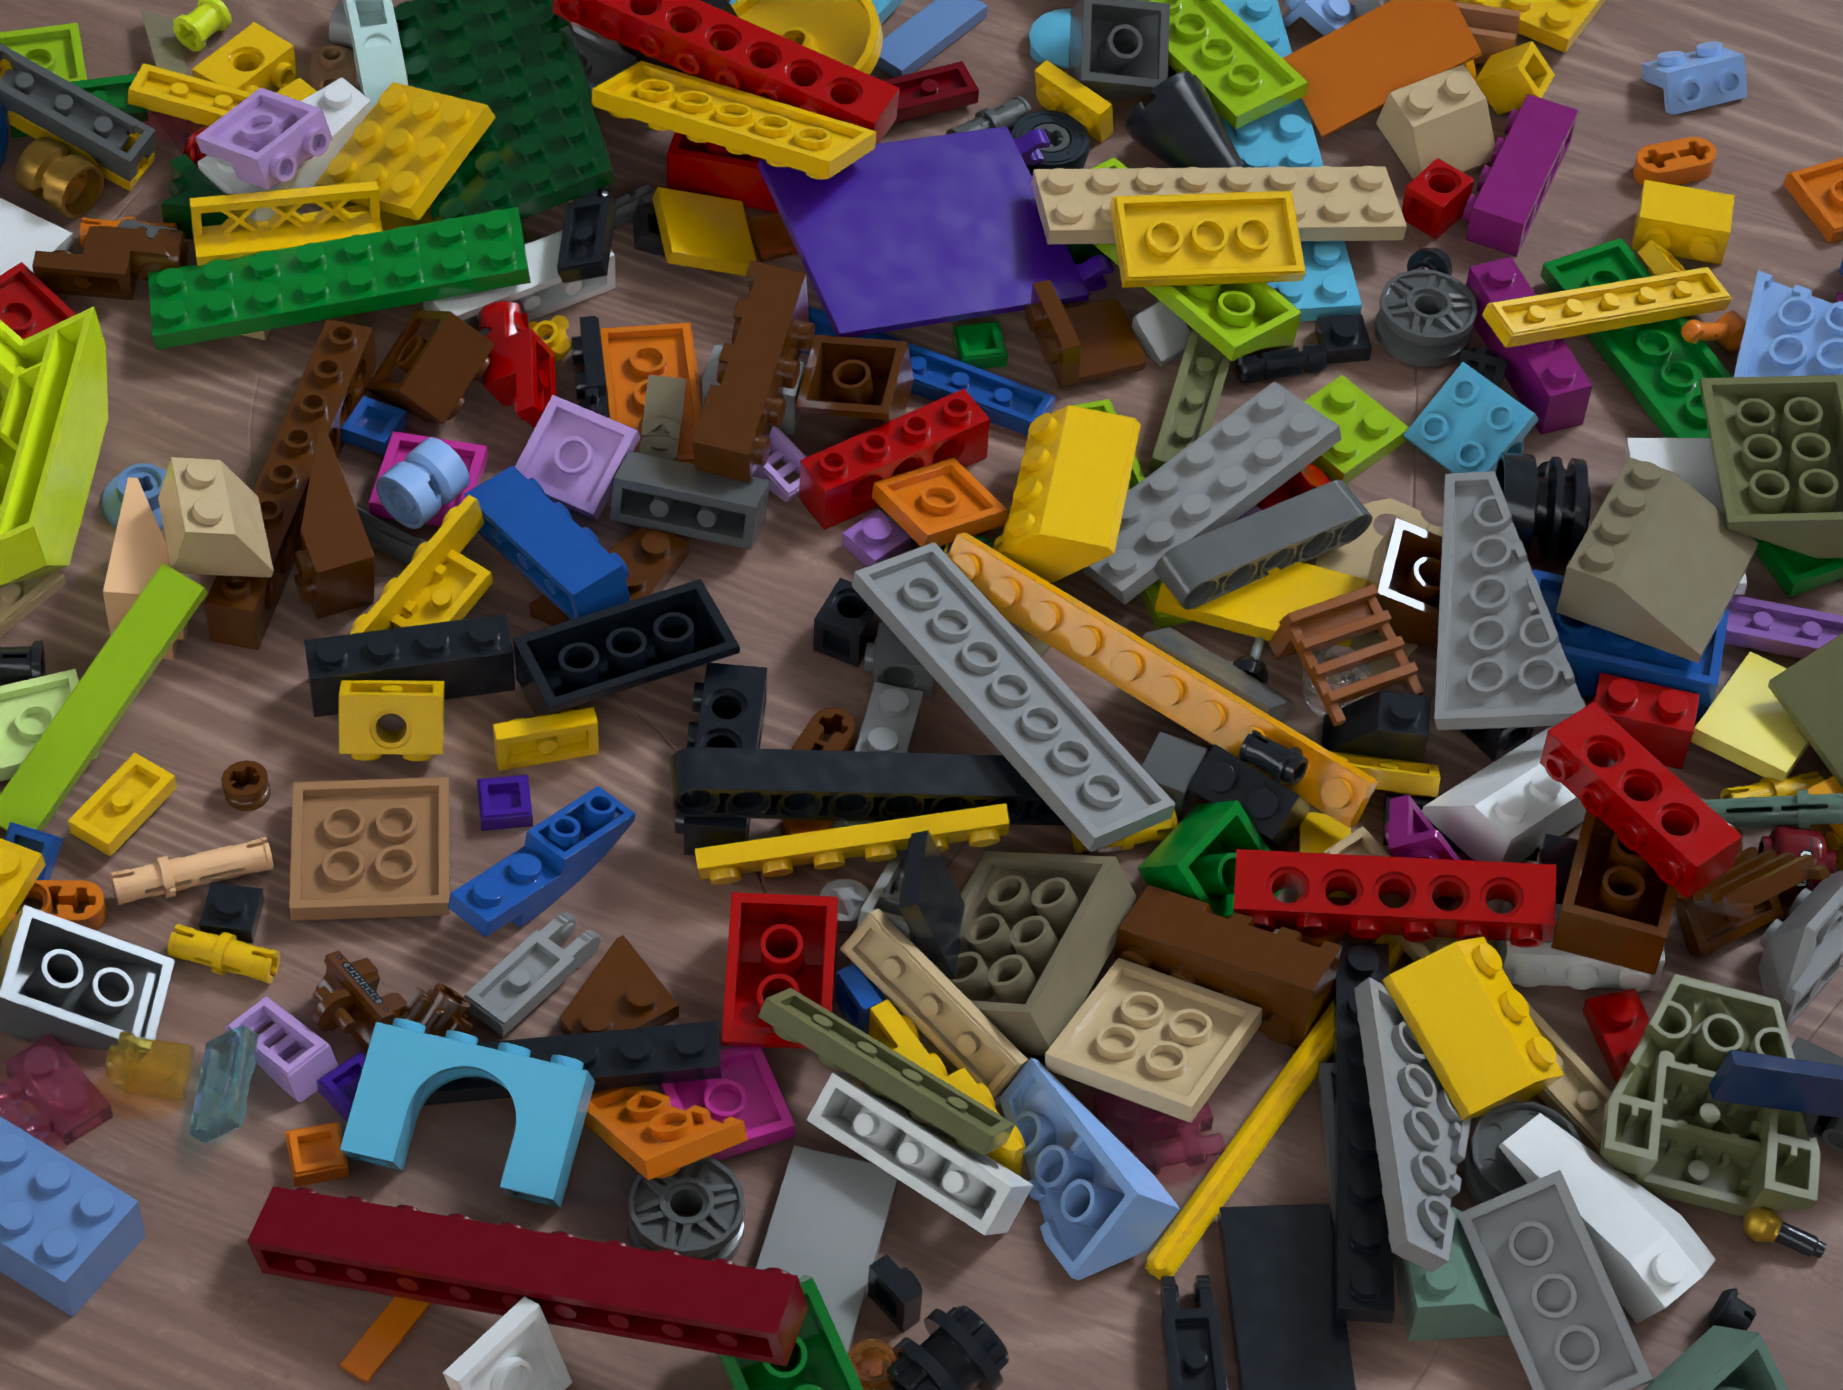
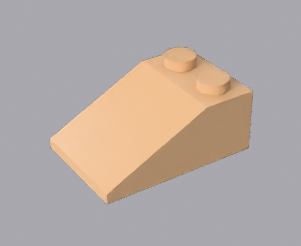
[103,477,188,660]

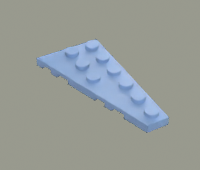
[1734,270,1843,377]

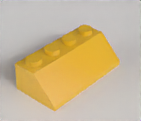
[1000,405,1141,583]

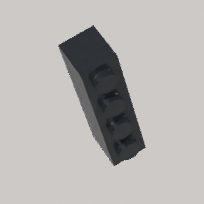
[304,614,515,717]

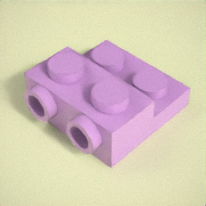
[195,88,333,190]

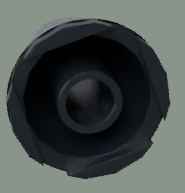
[1125,71,1245,168]

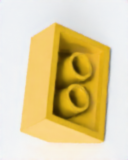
[1382,937,1564,1120]

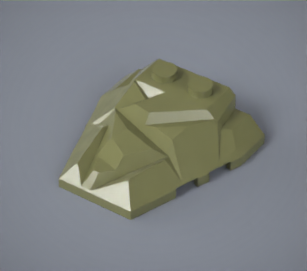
[1600,974,1821,1217]

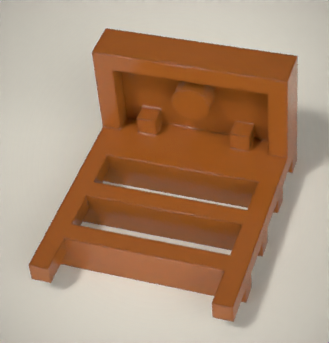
[1269,584,1424,726]

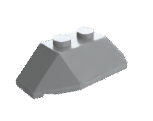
[1758,870,1843,1029]

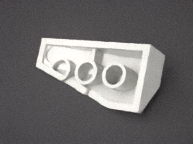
[1498,1113,1716,1324]

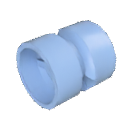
[376,437,470,529]

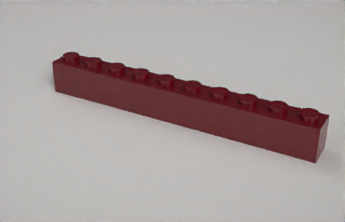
[247,1186,808,1366]

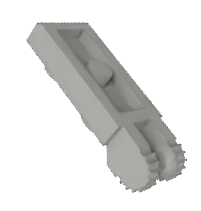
[464,911,602,1037]

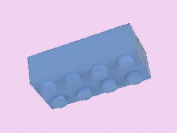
[0,1116,145,1317]

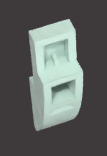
[343,0,408,108]

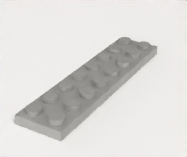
[851,542,1176,852]

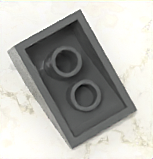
[0,905,175,1055]

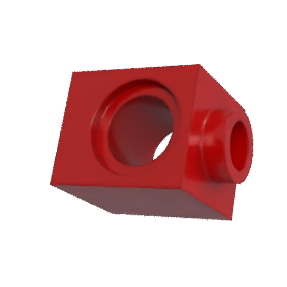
[1401,158,1474,240]

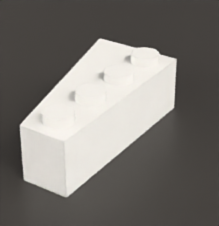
[198,77,372,221]

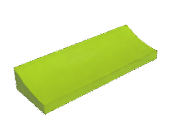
[1091,157,1302,361]

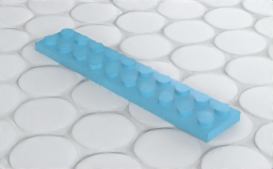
[1217,0,1362,322]

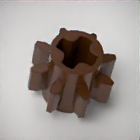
[404,983,473,1038]

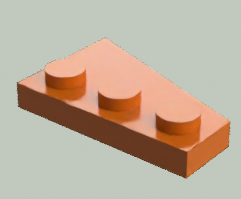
[584,1086,748,1181]

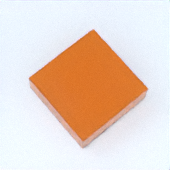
[285,1121,350,1187]

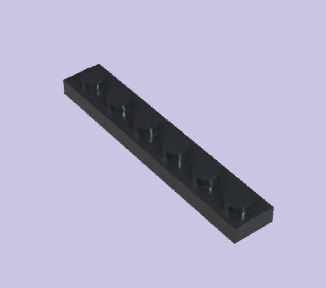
[423,1021,722,1106]

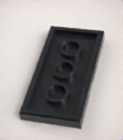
[1218,1203,1356,1390]

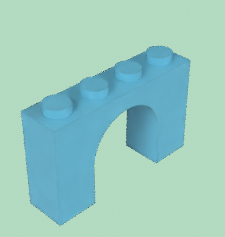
[340,1018,595,1209]

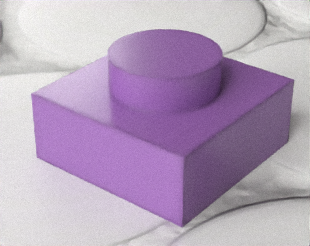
[842,509,911,567]

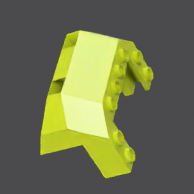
[0,306,108,585]

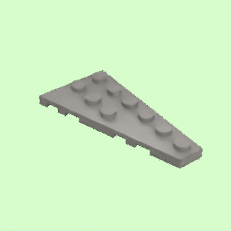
[1354,977,1471,1272]

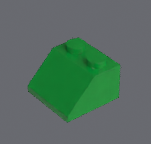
[1137,800,1283,917]

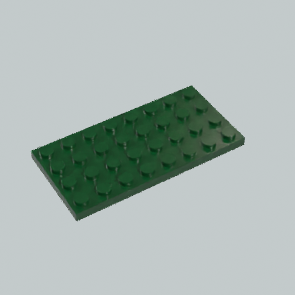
[393,0,616,222]

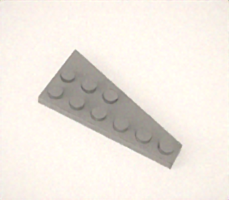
[1434,471,1586,730]

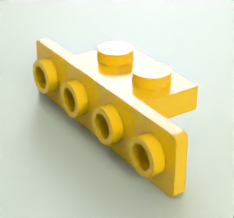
[349,495,494,634]

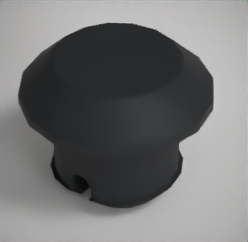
[1707,1288,1756,1330]

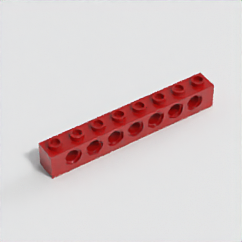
[553,0,900,144]

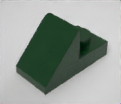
[161,154,229,239]

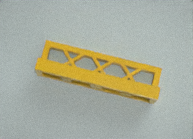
[189,181,383,266]

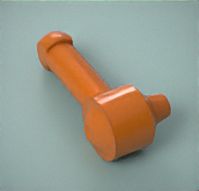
[1681,310,1746,352]

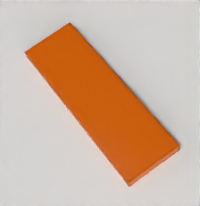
[340,1297,432,1384]

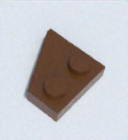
[560,935,679,1035]

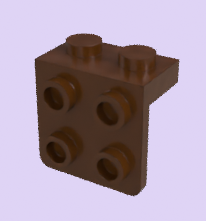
[1025,280,1146,388]

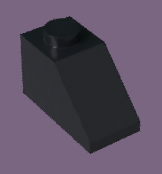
[1321,690,1431,763]

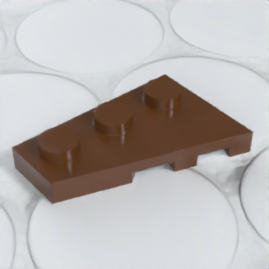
[530,527,689,626]

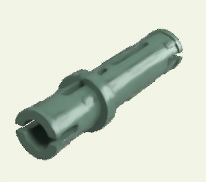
[1702,790,1843,830]

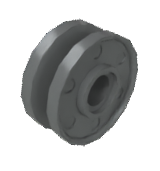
[1375,269,1477,367]
[1463,1102,1583,1205]
[628,1157,745,1261]

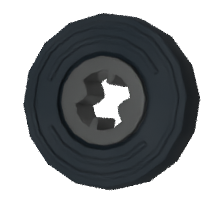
[1011,111,1090,176]

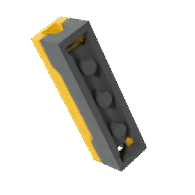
[0,43,156,191]

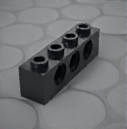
[675,663,767,856]

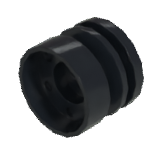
[1495,452,1591,560]

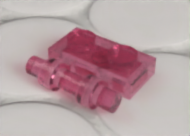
[0,1034,113,1147]
[1093,1093,1226,1175]

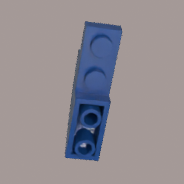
[448,786,636,937]

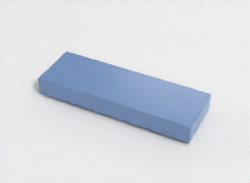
[876,0,988,77]

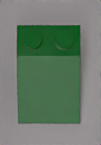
[716,1275,864,1390]

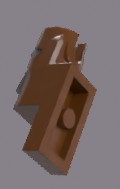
[32,219,188,300]

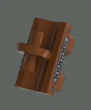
[312,950,408,1052]

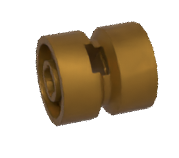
[15,137,104,219]

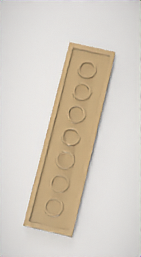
[1031,166,1407,244]

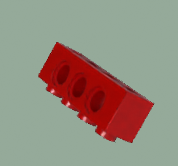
[799,389,990,530]
[1540,701,1742,899]

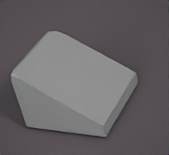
[1132,301,1190,367]

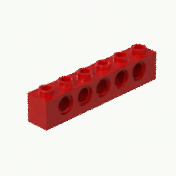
[1233,849,1556,948]

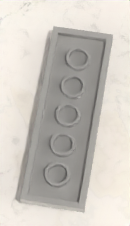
[1080,381,1342,604]

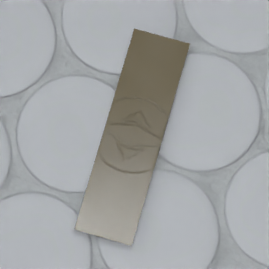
[140,9,190,76]
[639,375,687,460]

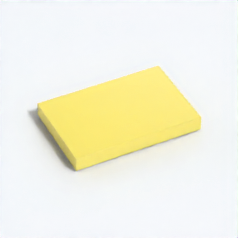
[1691,651,1810,783]

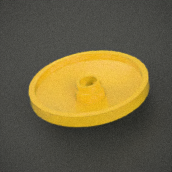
[731,0,883,75]

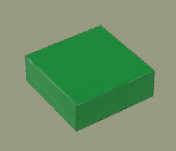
[952,322,1008,369]

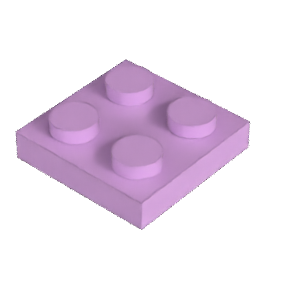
[515,395,641,521]

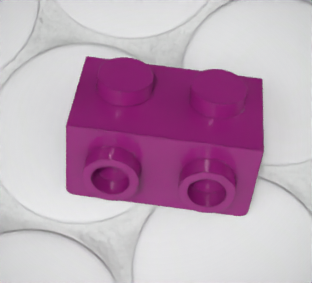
[1384,794,1460,905]

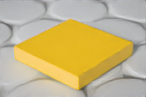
[652,187,757,276]

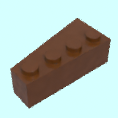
[692,260,815,483]
[1114,885,1342,1049]

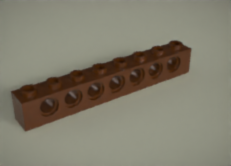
[205,319,376,650]

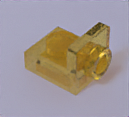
[106,1031,195,1102]

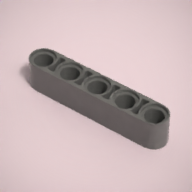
[1154,479,1373,610]

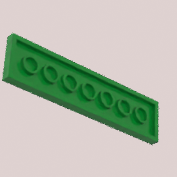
[148,207,531,350]

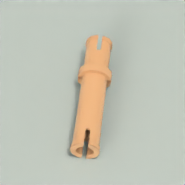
[110,837,274,906]

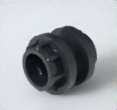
[887,1305,1009,1390]

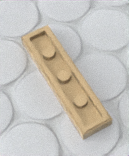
[840,908,1028,1098]

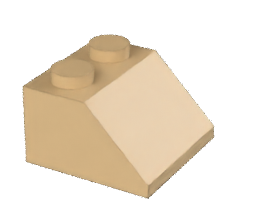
[1376,64,1495,179]
[158,457,274,578]

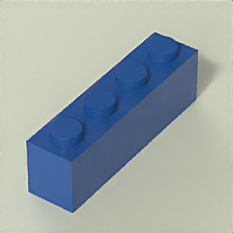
[464,465,631,620]

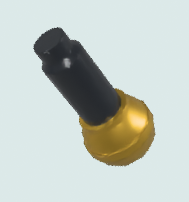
[1743,1206,1827,1258]

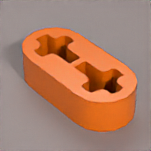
[1633,137,1717,186]

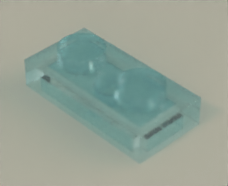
[189,1025,259,1144]

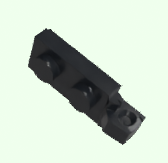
[557,187,617,283]
[571,316,609,418]

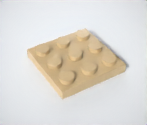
[1045,958,1262,1123]

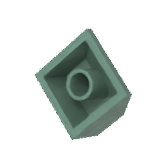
[1394,1207,1509,1341]
[1643,1325,1788,1390]

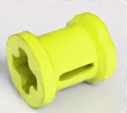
[173,0,232,52]

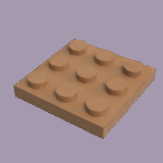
[289,777,450,921]

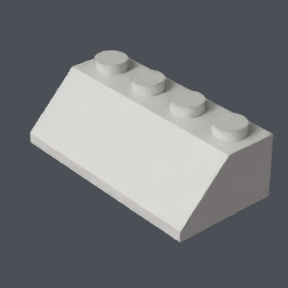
[1422,726,1586,863]

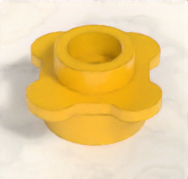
[528,315,572,362]

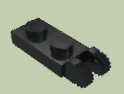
[1160,1275,1228,1390]

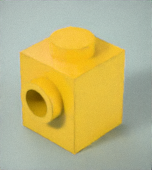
[1475,41,1555,115]

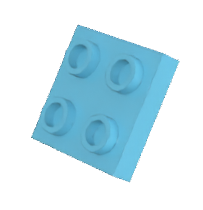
[1403,362,1539,473]

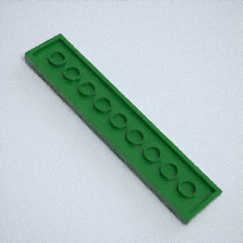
[1540,238,1843,597]

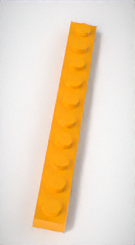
[947,533,1378,828]

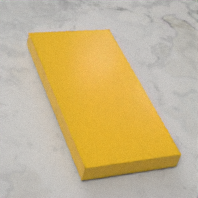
[1110,191,1306,288]
[1154,562,1367,659]

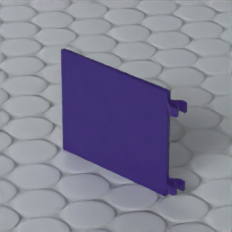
[758,126,1114,337]

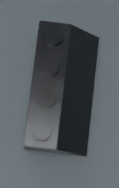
[513,579,740,714]

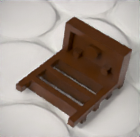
[1674,847,1830,957]

